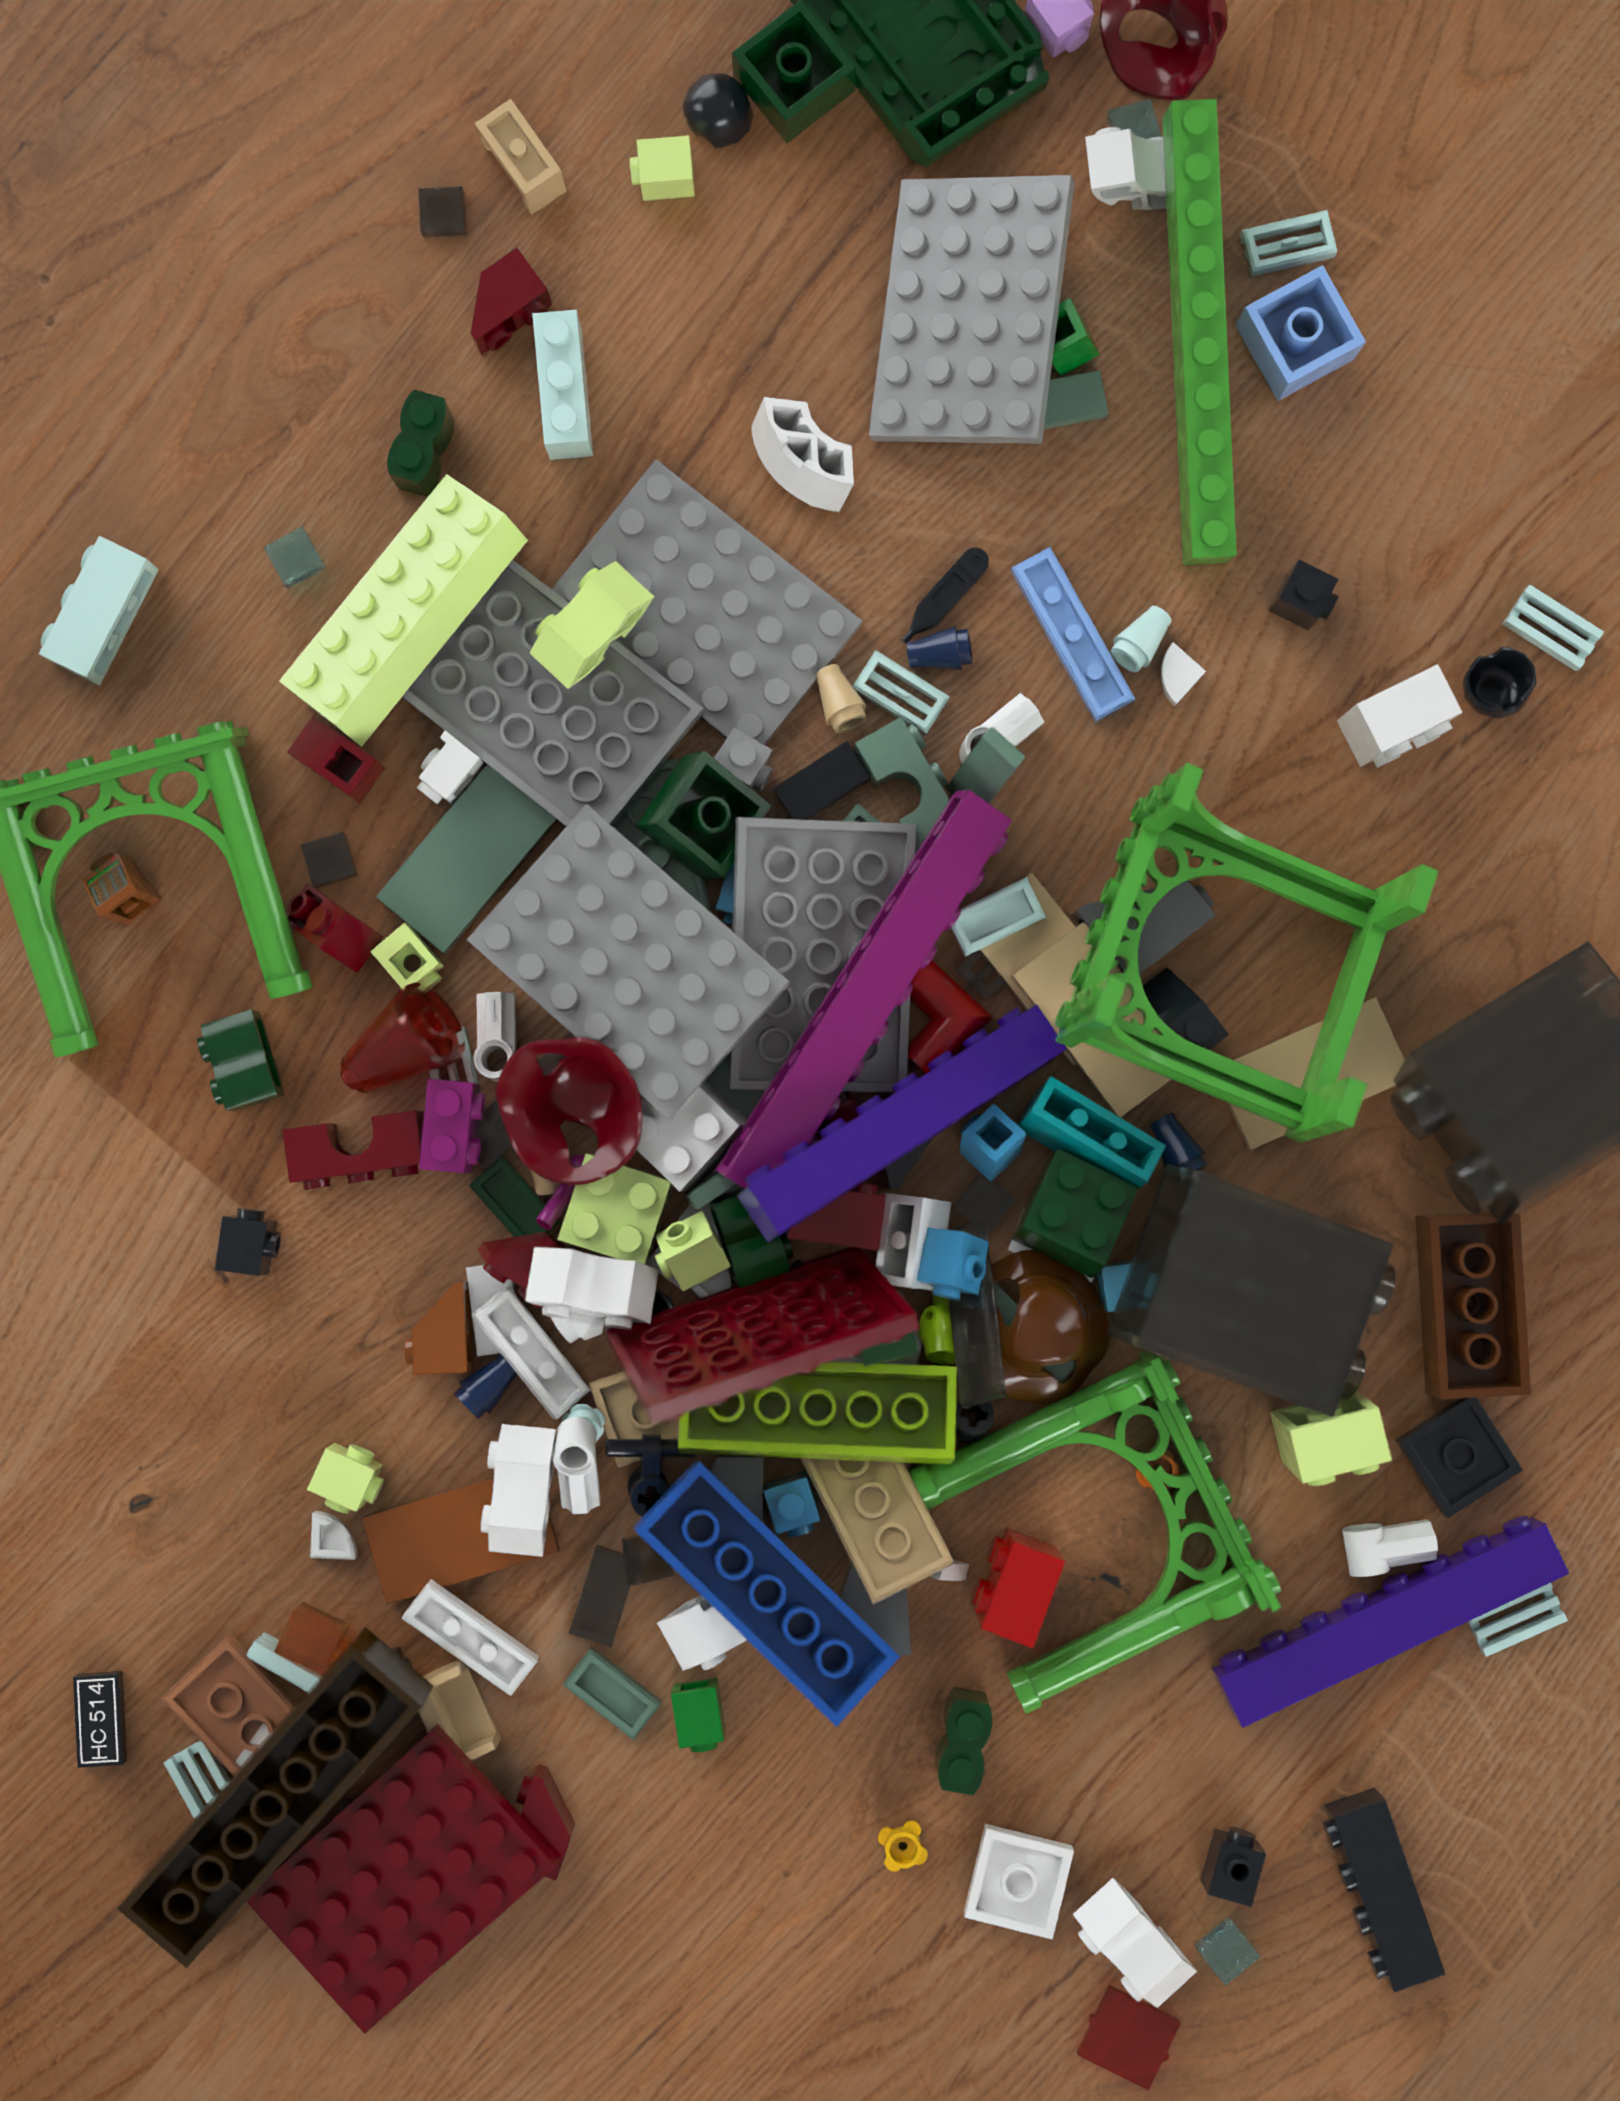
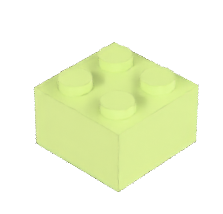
[558,1153,673,1265]
[1270,1389,1392,1486]

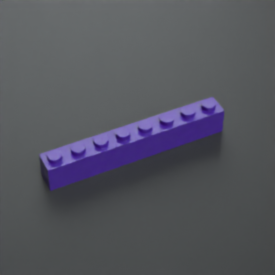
[738,1005,1067,1243]
[1212,1516,1570,1728]

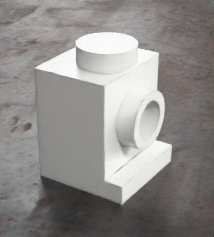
[416,731,486,805]

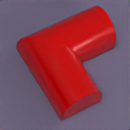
[908,960,994,1074]

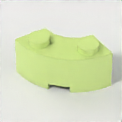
[530,561,654,689]

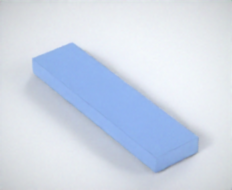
[1011,547,1135,723]

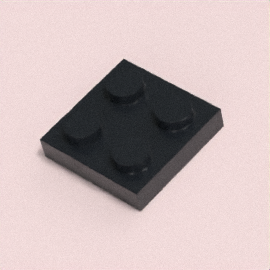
[1395,1398,1523,1518]

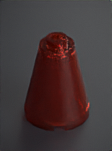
[340,982,465,1093]

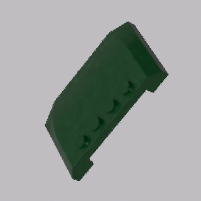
[790,0,1049,167]

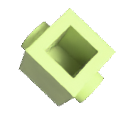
[655,1210,731,1291]
[307,1443,384,1514]

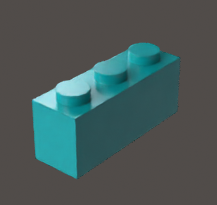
[1017,1076,1166,1189]

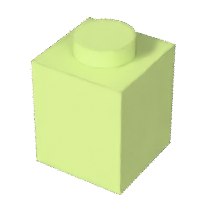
[630,135,695,201]

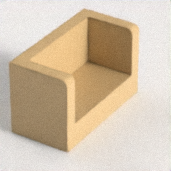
[474,99,566,215]
[418,1659,501,1761]

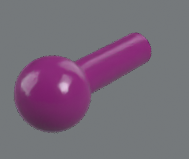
[536,1155,585,1230]

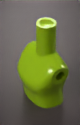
[917,1290,967,1364]

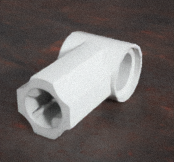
[959,693,1045,764]
[473,992,517,1082]
[553,1417,601,1514]
[1342,1519,1438,1577]

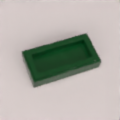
[469,1156,562,1237]

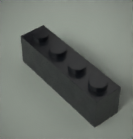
[1323,1787,1446,1992]

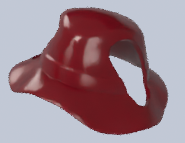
[1100,0,1228,100]
[496,1037,643,1185]

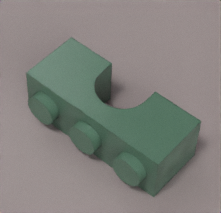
[854,717,950,854]

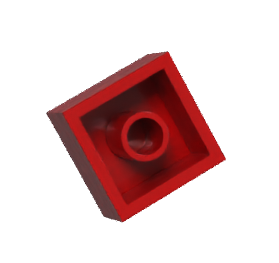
[971,1527,1066,1648]

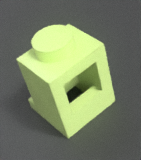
[370,923,444,995]

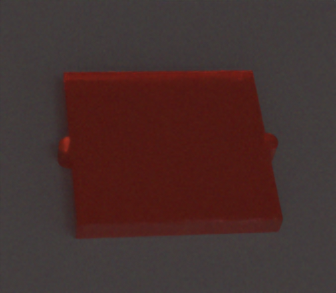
[1077,1985,1181,2091]

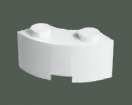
[1085,127,1166,210]
[751,397,854,512]
[525,1247,659,1330]
[481,1424,556,1557]
[657,1595,747,1671]
[1073,1878,1197,2008]

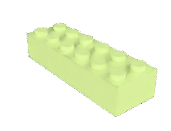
[279,474,528,747]

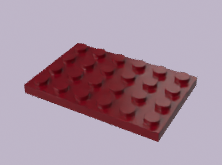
[605,1247,920,1424]
[247,1723,560,2034]

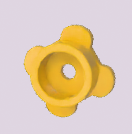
[878,1820,928,1872]

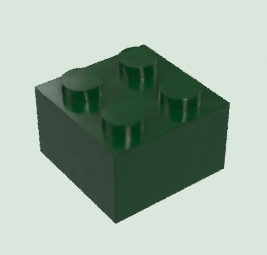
[732,0,856,143]
[636,751,771,880]
[1012,1148,1139,1278]

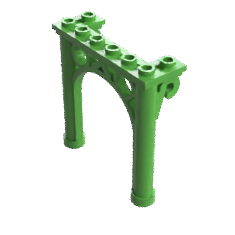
[0,721,313,1057]
[908,1350,1281,1714]

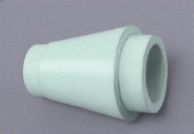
[1110,606,1172,672]

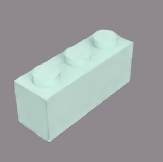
[532,309,593,460]
[39,536,159,686]

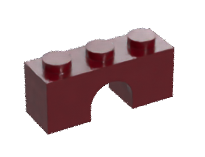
[282,1110,424,1190]

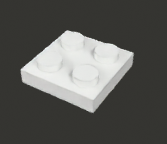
[964,1824,1074,1940]

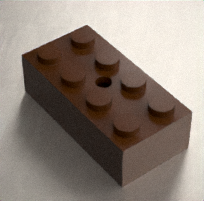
[1415,1212,1531,1399]

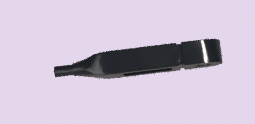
[901,548,989,644]

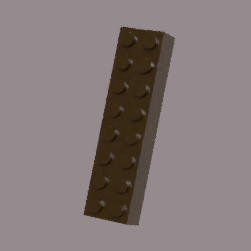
[117,1627,434,1968]

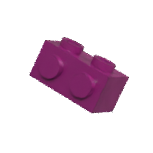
[419,1079,485,1173]

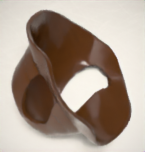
[961,1250,1110,1403]

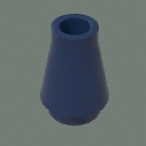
[907,626,972,670]
[1150,1113,1207,1182]
[454,1354,518,1419]

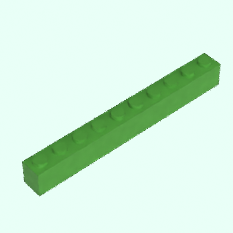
[1162,99,1237,565]

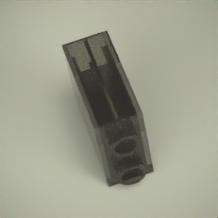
[1391,941,1620,1226]
[1106,1164,1396,1417]

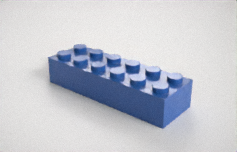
[633,1460,900,1727]

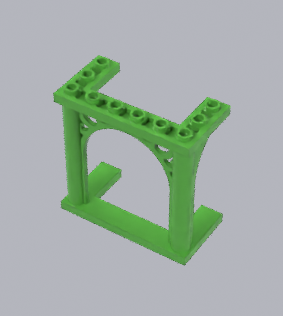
[1055,763,1439,1143]

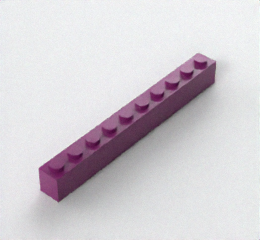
[716,790,1012,1189]

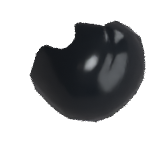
[682,73,754,148]
[1463,646,1537,718]

